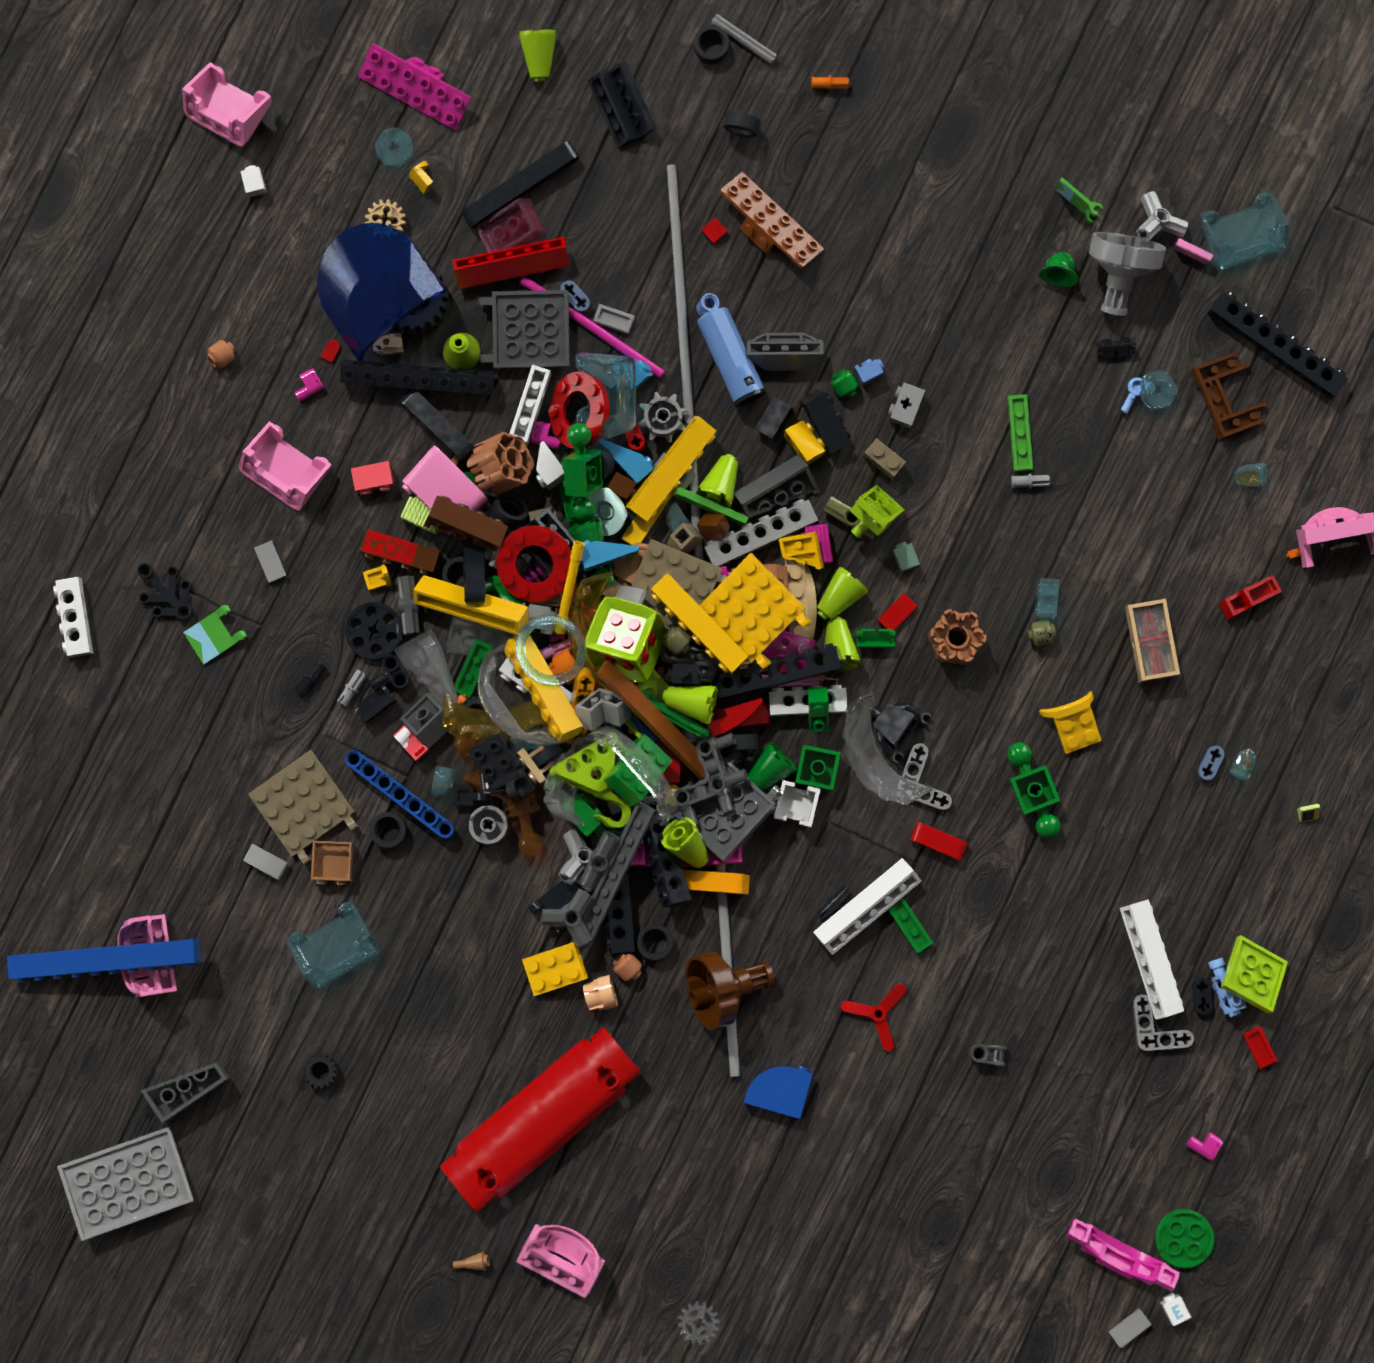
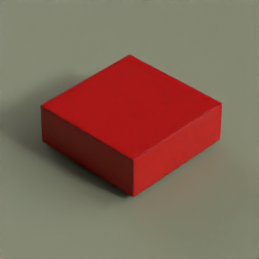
[701,217,728,244]

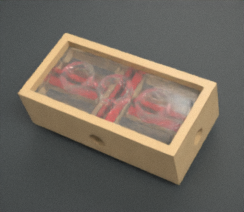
[1125,599,1180,683]

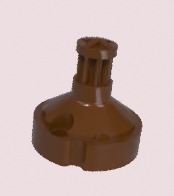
[685,951,775,1030]

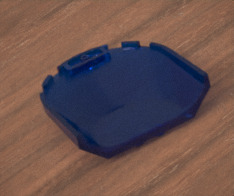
[317,223,448,361]

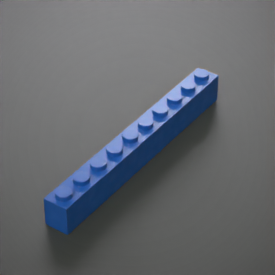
[7,939,201,982]

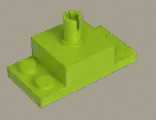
[850,485,905,538]

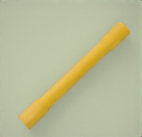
[554,541,585,634]

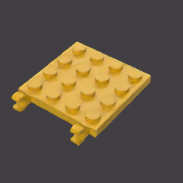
[699,553,811,669]

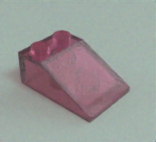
[476,198,546,252]

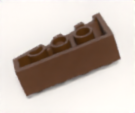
[423,495,508,552]

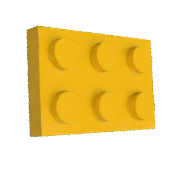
[522,942,588,996]

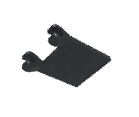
[529,881,579,937]

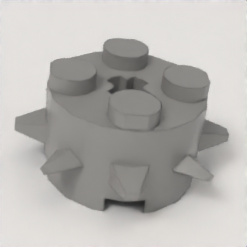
[638,392,688,442]

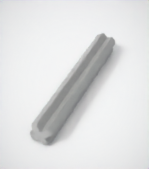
[712,15,777,64]

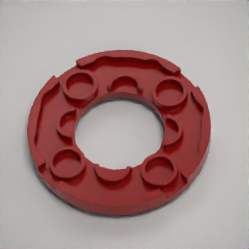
[548,372,609,448]
[496,525,571,602]

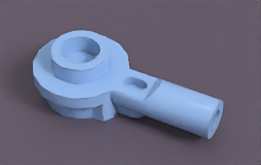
[1121,378,1147,414]

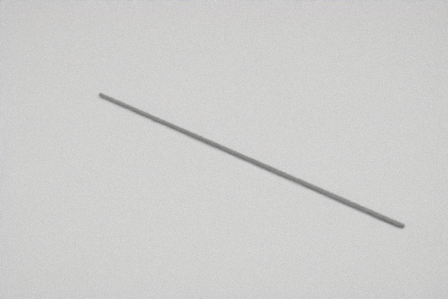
[667,165,740,1077]

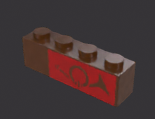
[360,529,441,576]

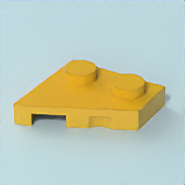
[779,532,824,569]

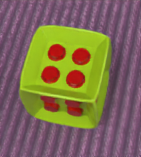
[585,597,666,682]

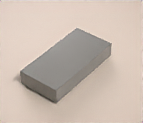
[593,304,635,335]
[254,540,287,583]
[1108,1308,1152,1348]

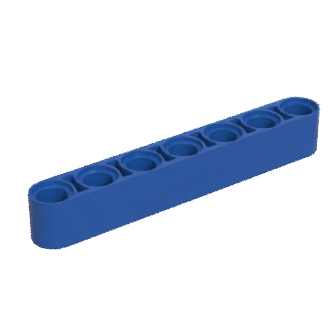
[345,750,455,839]

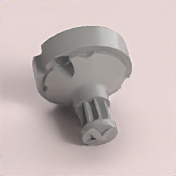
[1089,232,1166,316]

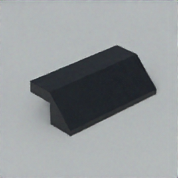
[588,61,657,148]
[524,508,594,594]

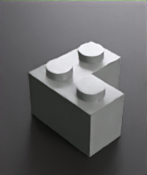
[575,688,632,731]

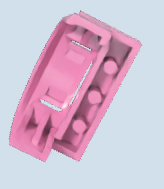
[1296,507,1374,568]
[118,914,177,998]
[516,1224,605,1298]

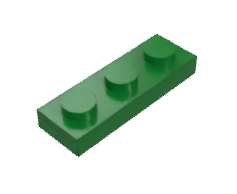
[453,638,494,698]
[888,897,933,954]

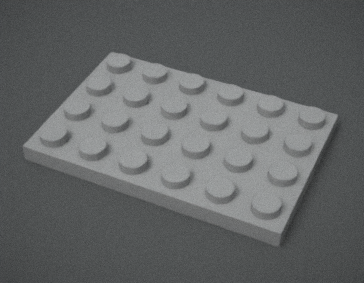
[57,1127,194,1241]

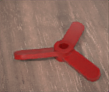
[840,983,906,1051]

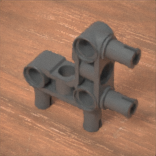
[673,733,748,825]

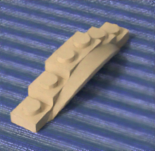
[785,559,817,639]

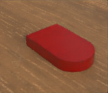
[320,340,340,363]

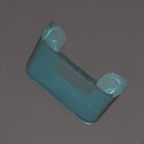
[1200,191,1289,269]
[575,352,636,438]
[285,900,380,988]

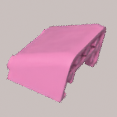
[182,63,271,146]
[239,421,332,510]
[402,446,488,537]

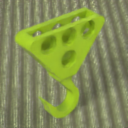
[550,734,631,829]

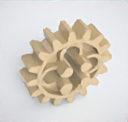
[365,199,406,241]

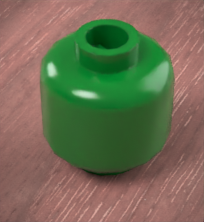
[831,369,859,398]

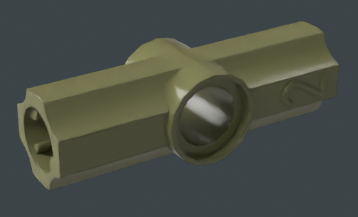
[823,496,875,540]

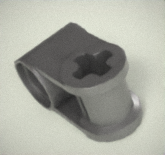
[968,1044,1007,1066]

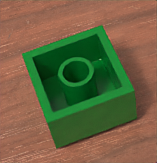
[795,745,841,791]

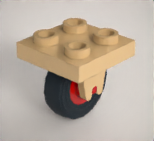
[517,744,562,787]

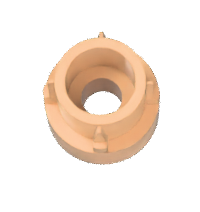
[583,975,618,1010]

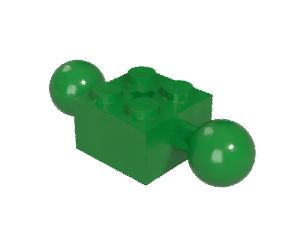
[562,423,603,522]
[1007,742,1060,839]
[545,776,621,854]

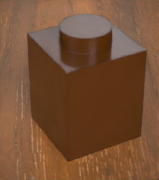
[607,471,638,502]
[697,512,730,541]

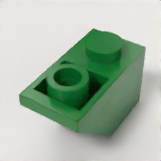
[808,687,829,732]

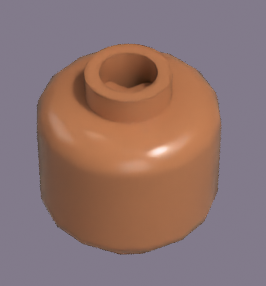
[206,340,236,368]
[613,953,642,981]

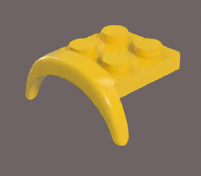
[1039,691,1102,754]

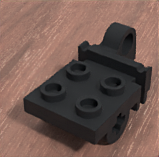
[467,731,536,801]

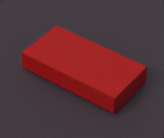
[877,593,918,630]
[1242,1026,1278,1070]

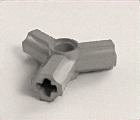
[1136,191,1188,242]
[558,829,612,885]

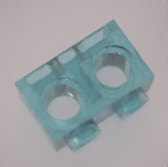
[1035,578,1060,620]

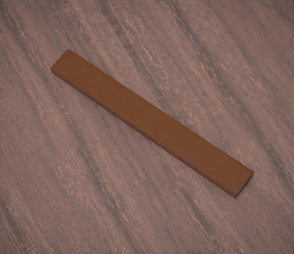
[596,660,706,779]

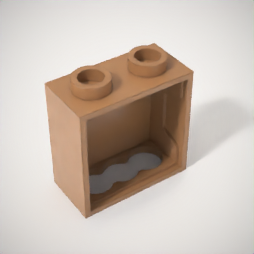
[311,841,354,885]

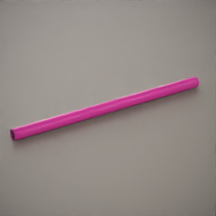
[520,276,665,379]

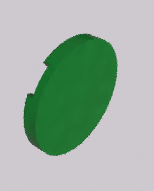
[1155,1209,1214,1269]

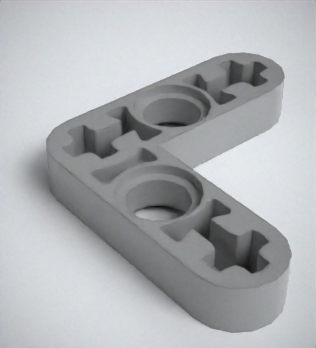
[898,743,952,810]
[1133,994,1194,1051]

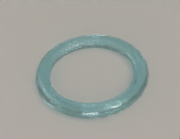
[516,614,587,685]

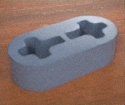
[560,280,590,313]
[1197,746,1224,781]

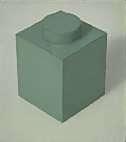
[893,542,920,573]

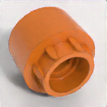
[548,647,583,685]

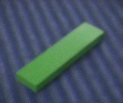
[1008,394,1033,472]
[673,487,748,527]

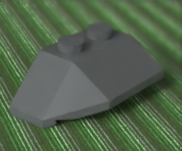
[747,333,824,371]

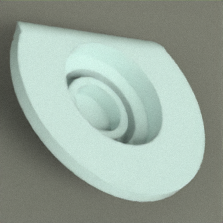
[589,488,627,536]

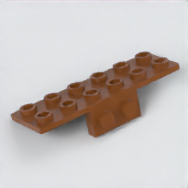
[720,172,824,269]

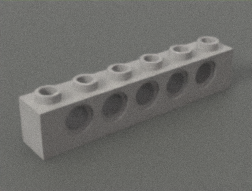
[704,499,818,567]

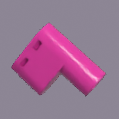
[294,368,325,402]
[531,421,560,450]
[1186,1132,1223,1161]

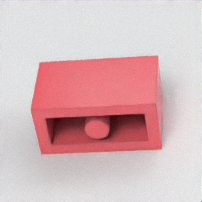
[351,461,394,495]

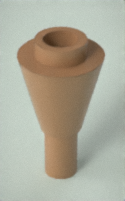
[453,1251,490,1271]

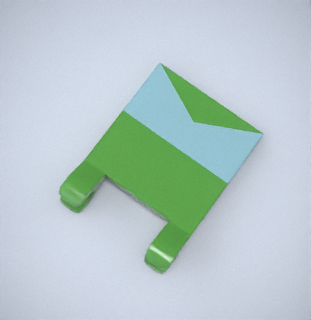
[1055,177,1103,224]
[183,605,247,665]

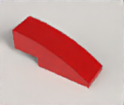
[1218,575,1282,620]
[709,698,763,738]

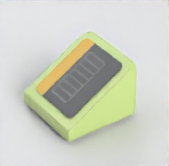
[1297,804,1320,822]

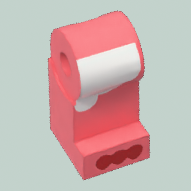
[393,725,429,762]

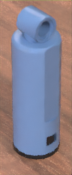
[696,293,766,407]

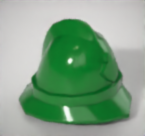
[1038,252,1080,287]

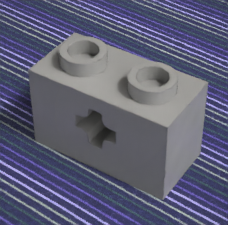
[888,382,925,429]

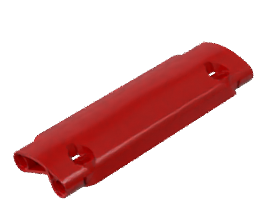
[440,1027,642,1212]

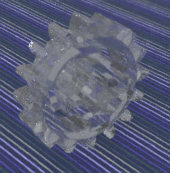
[678,1301,720,1345]

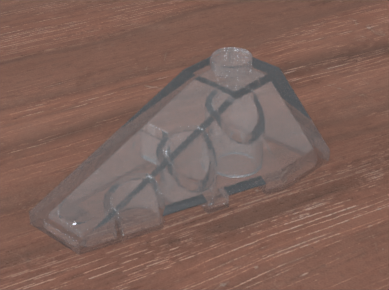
[446,615,530,655]
[394,629,459,710]

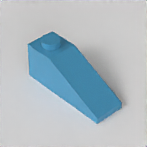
[599,439,654,486]
[580,540,639,572]

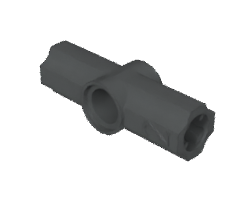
[398,576,420,635]
[579,831,619,889]

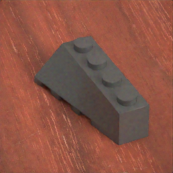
[734,454,820,518]
[141,1062,230,1123]

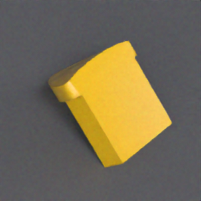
[409,161,433,194]
[363,564,392,591]

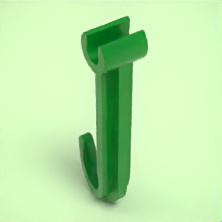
[641,690,709,739]

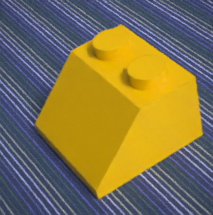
[784,420,826,465]

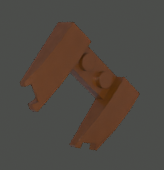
[1190,352,1267,440]

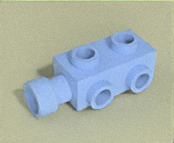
[1208,957,1247,1017]

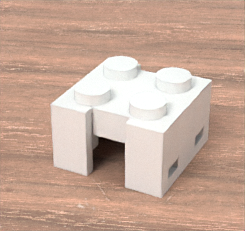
[773,780,820,828]

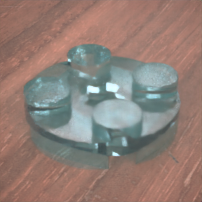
[375,128,414,167]
[1140,370,1178,408]

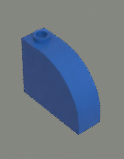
[744,1065,812,1119]

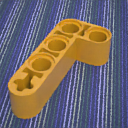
[548,667,595,744]
[670,870,750,895]

